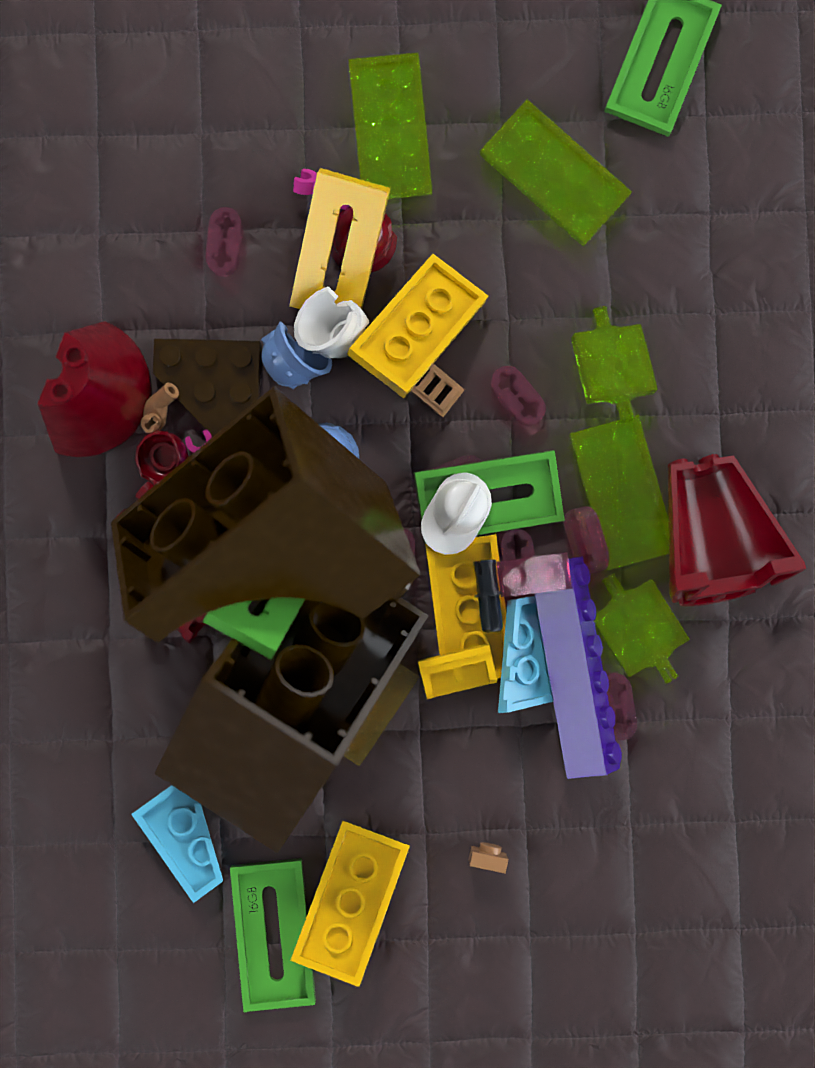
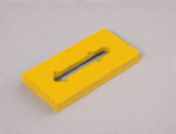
[289,168,391,309]

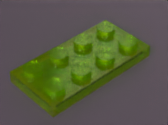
[349,52,432,199]
[479,99,632,247]
[569,414,669,570]

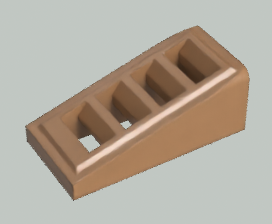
[410,364,465,418]

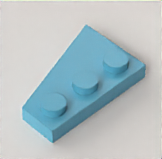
[498,595,553,713]
[131,785,223,903]

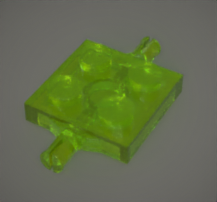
[571,306,658,423]
[594,573,690,684]

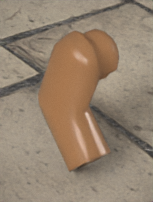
[141,383,179,433]

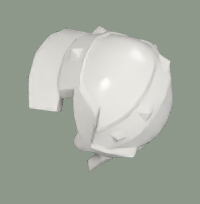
[294,286,369,358]

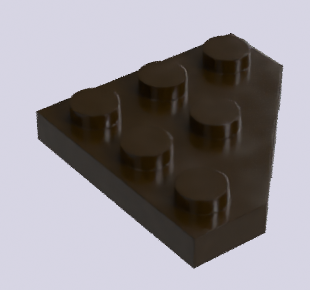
[153,338,261,436]

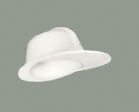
[421,473,492,555]

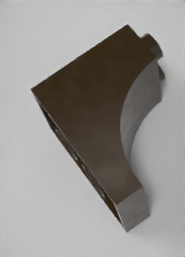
[111,386,421,643]
[154,598,428,853]

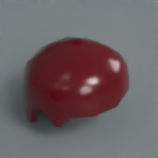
[135,430,189,485]

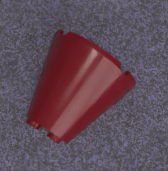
[38,321,151,457]
[667,454,807,606]

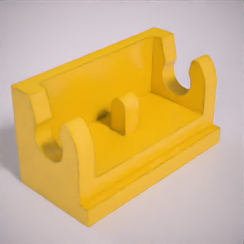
[418,644,497,699]

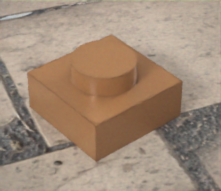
[468,842,508,874]

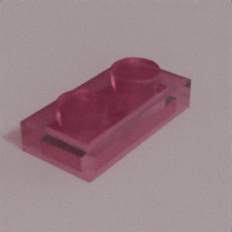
[496,552,572,597]

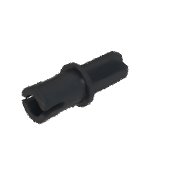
[473,559,503,632]

